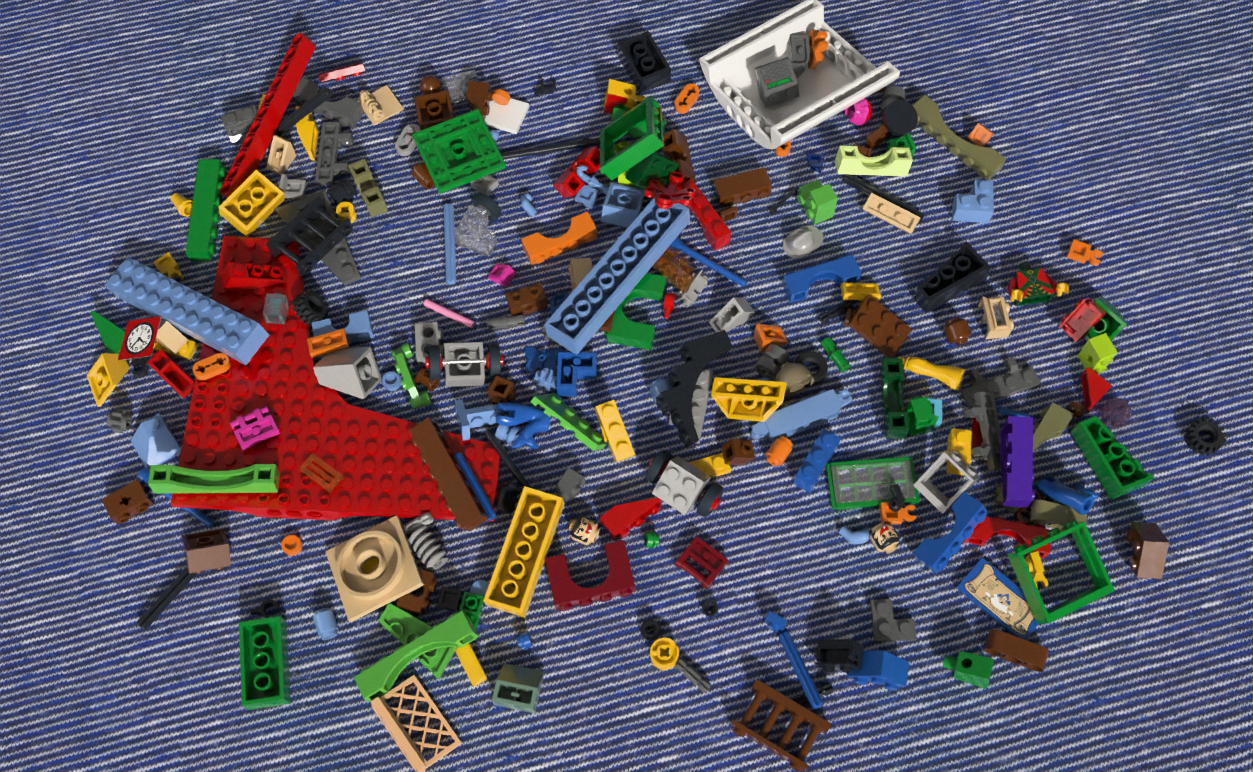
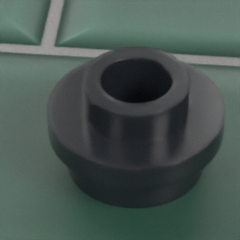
[640,620,661,641]

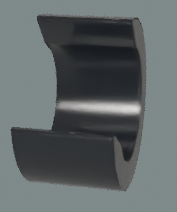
[534,78,556,97]
[130,356,152,378]
[250,599,281,618]

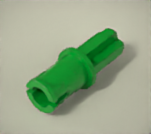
[821,337,851,373]

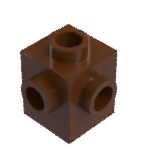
[487,376,517,405]

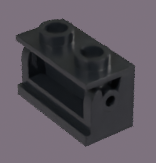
[814,639,864,673]

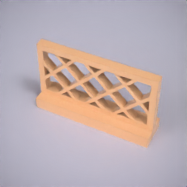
[371,675,461,772]

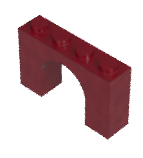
[545,540,636,611]

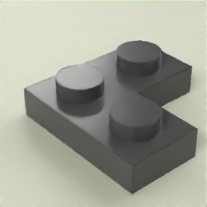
[870,599,917,642]

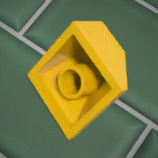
[87,353,129,407]

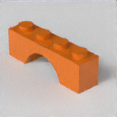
[521,211,597,265]

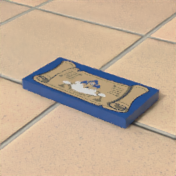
[956,557,1047,640]

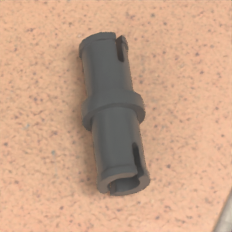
[487,314,526,331]

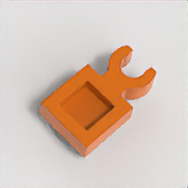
[1066,239,1103,266]
[879,503,916,524]

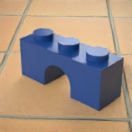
[793,429,841,494]

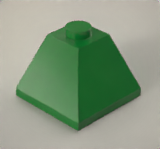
[1084,297,1127,341]

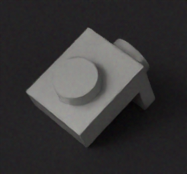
[277,174,307,199]
[470,175,499,196]

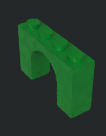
[604,273,666,350]

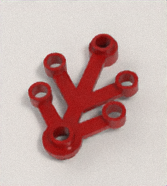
[644,172,696,209]

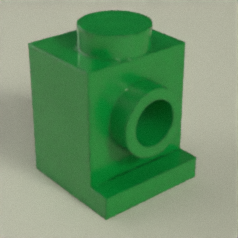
[886,133,916,157]

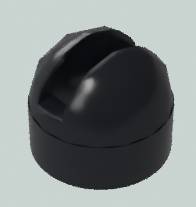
[702,600,719,617]

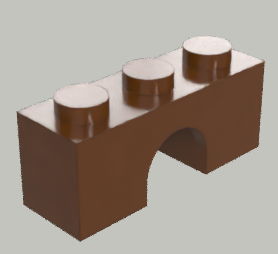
[662,129,696,183]

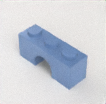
[312,310,374,345]

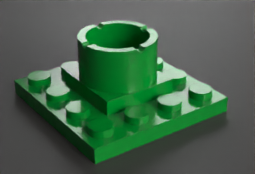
[412,109,506,194]

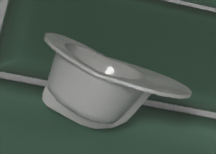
[783,225,824,259]

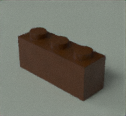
[713,167,772,208]

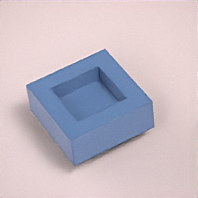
[575,185,599,208]

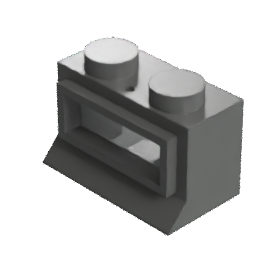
[221,105,258,143]

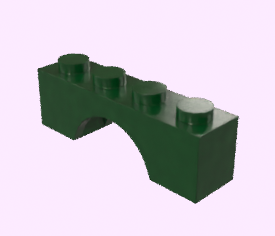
[880,358,909,439]

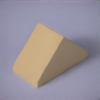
[266,135,297,175]
[156,320,188,354]

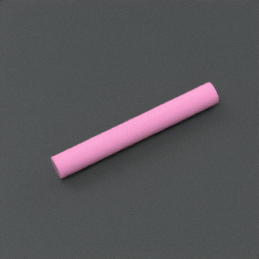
[424,299,475,328]

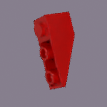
[221,262,286,291]
[600,498,662,541]

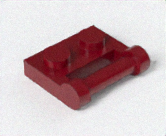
[675,536,729,590]

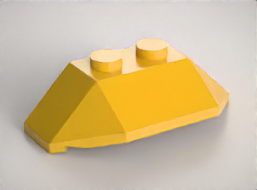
[711,377,787,422]

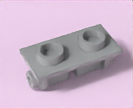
[675,270,708,308]

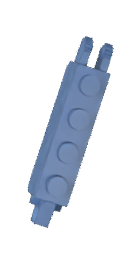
[751,389,852,442]

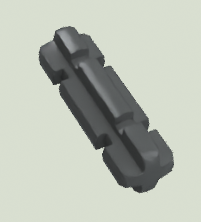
[675,658,711,693]

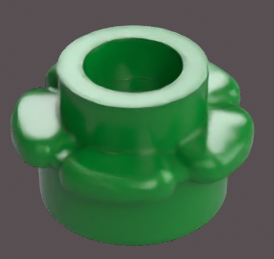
[644,529,659,549]

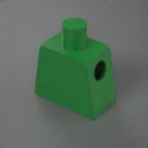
[943,651,994,689]

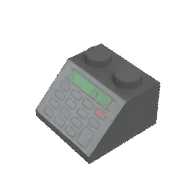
[755,57,800,107]

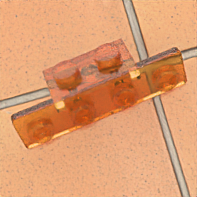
[652,247,694,293]

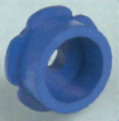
[516,630,533,650]

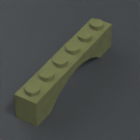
[913,95,1006,180]
[993,402,1074,514]

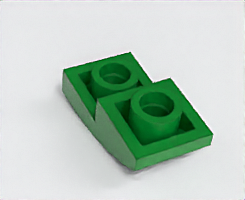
[459,592,485,631]

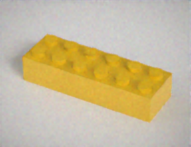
[483,486,565,618]

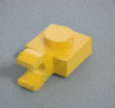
[1025,551,1048,589]

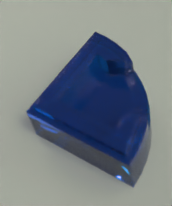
[806,152,825,173]

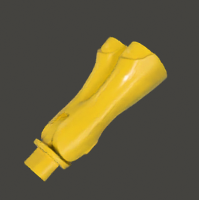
[898,356,965,391]

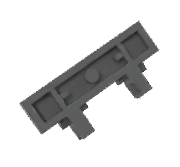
[315,122,354,186]
[961,357,1041,409]
[964,392,1001,471]

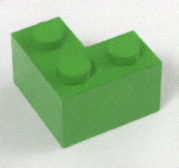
[797,179,838,225]

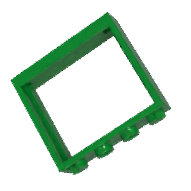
[600,96,664,181]
[1007,520,1115,624]

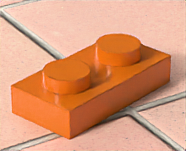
[307,328,349,358]

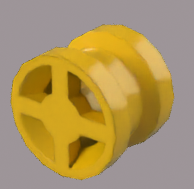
[336,202,357,223]

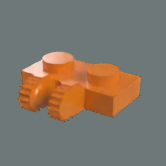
[808,29,829,70]

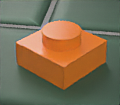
[968,123,994,147]

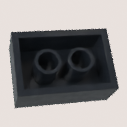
[617,31,671,94]

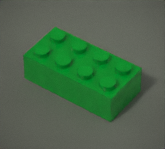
[239,616,291,710]

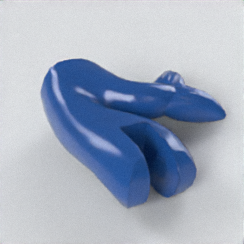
[496,402,551,449]
[1035,476,1099,515]

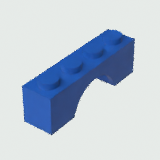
[782,255,861,303]
[913,492,988,574]

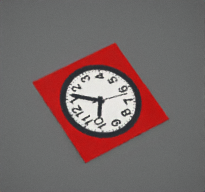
[118,316,161,360]

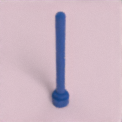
[668,236,746,286]
[136,468,214,527]

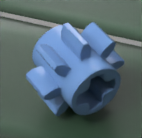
[534,368,557,392]

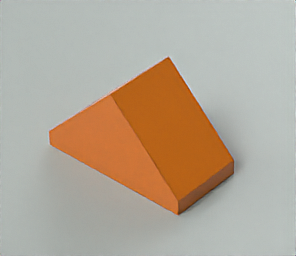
[754,324,788,353]

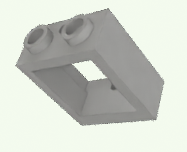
[913,449,980,514]

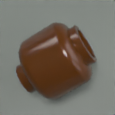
[943,317,972,346]

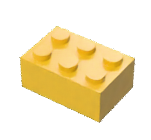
[219,170,284,237]

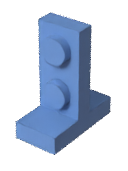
[455,399,505,441]

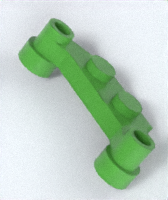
[391,342,432,410]

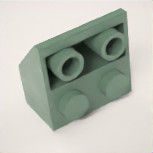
[492,663,545,714]

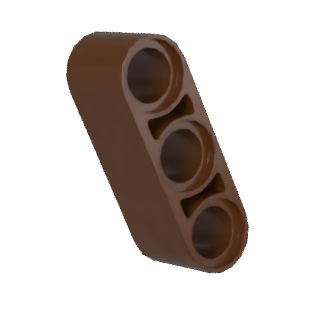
[984,629,1049,672]

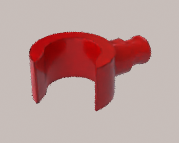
[663,292,676,319]

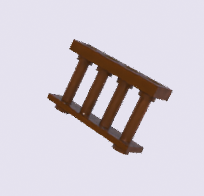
[730,679,832,772]

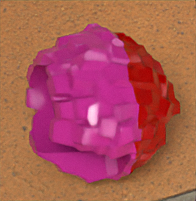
[844,98,872,126]

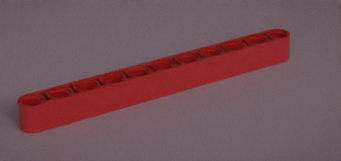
[220,33,316,198]

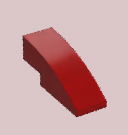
[147,349,195,399]

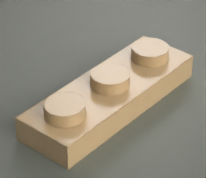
[863,193,920,234]

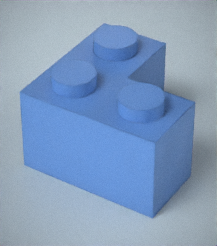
[952,179,994,223]

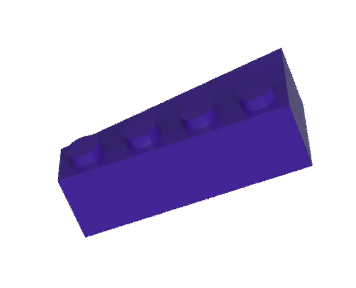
[1000,416,1035,508]

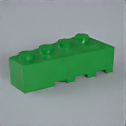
[1070,416,1154,500]

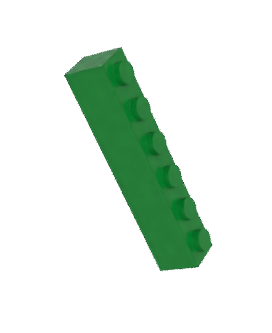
[185,159,227,262]

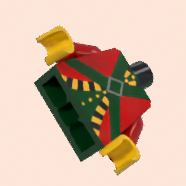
[1006,261,1069,307]

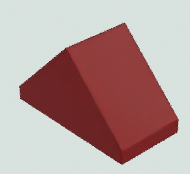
[1081,368,1112,411]

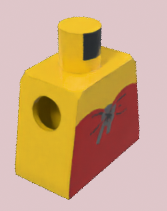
[603,79,645,113]

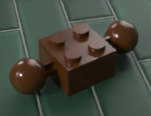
[414,75,454,130]

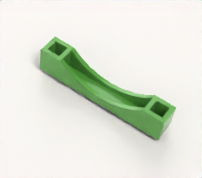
[148,464,280,494]
[354,611,479,703]

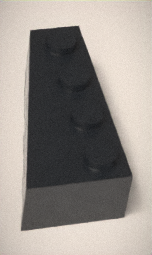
[915,241,990,313]

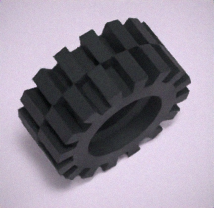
[292,289,328,326]
[1185,417,1227,456]

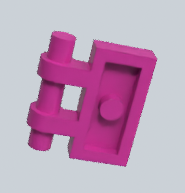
[229,406,280,450]

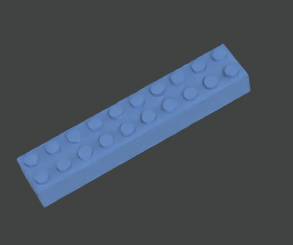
[544,192,690,355]
[104,257,269,365]

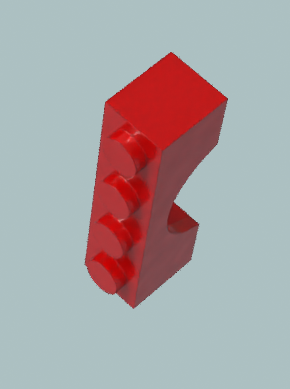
[676,179,731,251]
[964,517,1051,559]

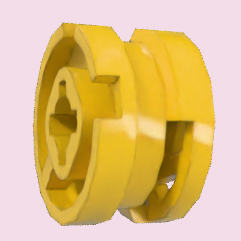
[650,637,679,670]

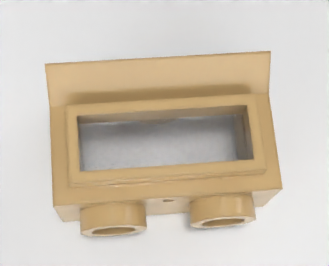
[978,296,1014,339]

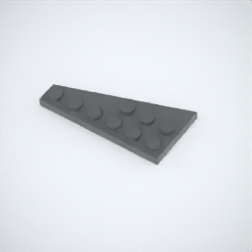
[274,190,361,286]

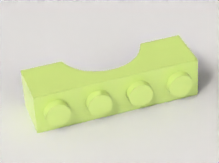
[835,146,913,176]

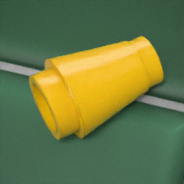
[171,193,193,217]

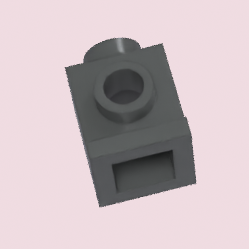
[556,468,586,502]

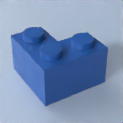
[556,352,597,397]
[847,650,909,690]

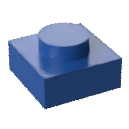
[764,611,788,633]

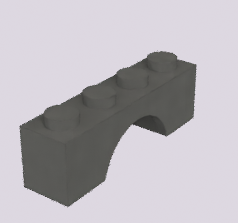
[293,77,364,129]

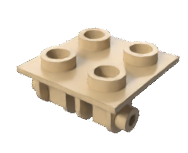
[357,85,404,126]

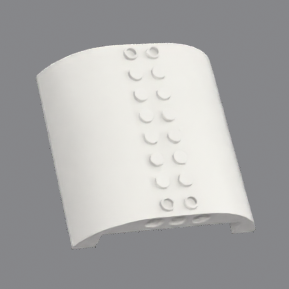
[699,0,900,149]

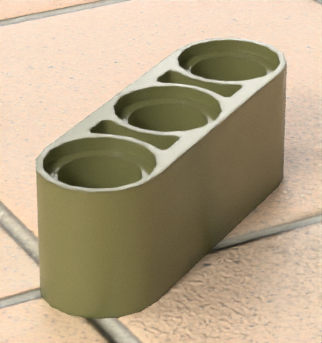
[1030,500,1087,529]

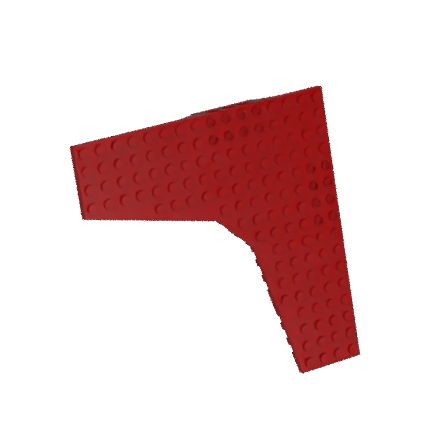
[170,236,500,522]

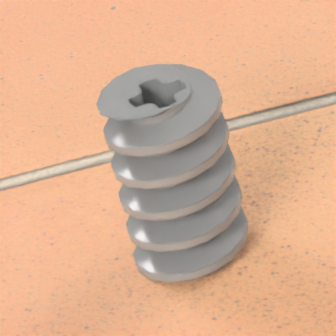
[408,525,448,571]

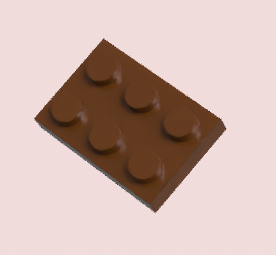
[847,294,912,358]

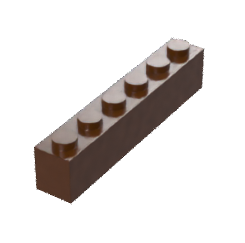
[409,417,489,531]

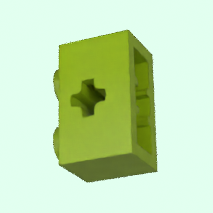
[1077,333,1118,374]

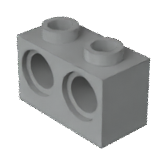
[415,322,444,366]

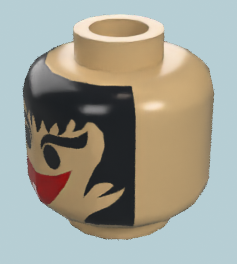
[569,516,600,545]
[870,522,900,554]

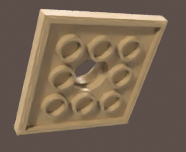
[325,515,424,622]

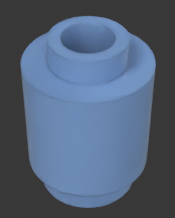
[313,608,338,640]

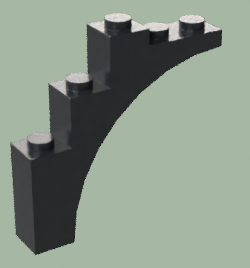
[656,330,733,448]

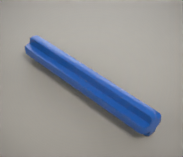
[455,453,496,521]
[779,631,823,709]

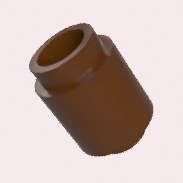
[412,163,435,189]

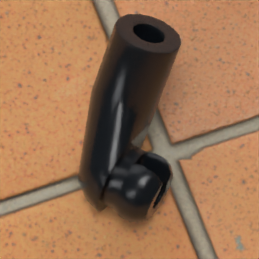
[888,484,905,512]

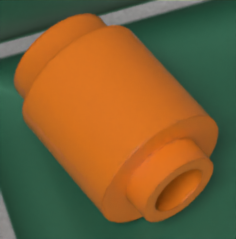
[765,436,793,466]

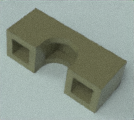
[348,159,388,218]

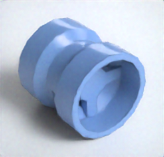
[495,424,522,445]

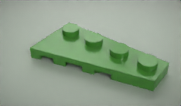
[531,393,607,451]
[378,603,457,679]

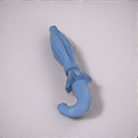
[577,165,609,195]

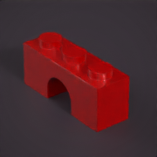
[553,147,600,198]

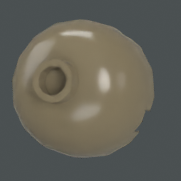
[774,362,815,398]

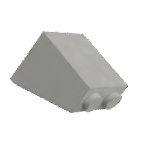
[313,346,382,399]

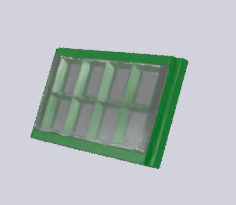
[826,457,920,510]

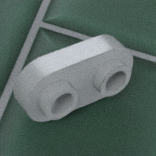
[395,124,421,156]

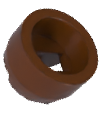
[1068,402,1086,418]

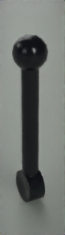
[770,187,798,214]

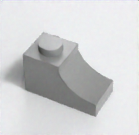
[709,297,755,333]

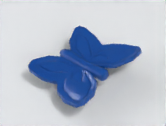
[525,346,563,373]

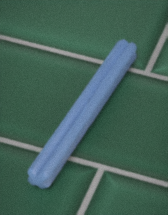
[444,203,456,285]

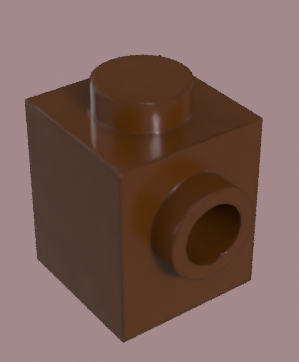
[721,439,755,466]

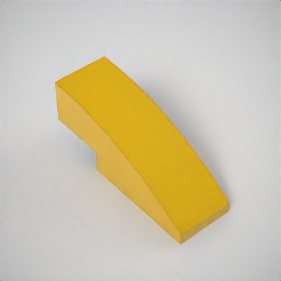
[295,106,318,161]

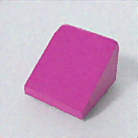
[487,263,516,287]

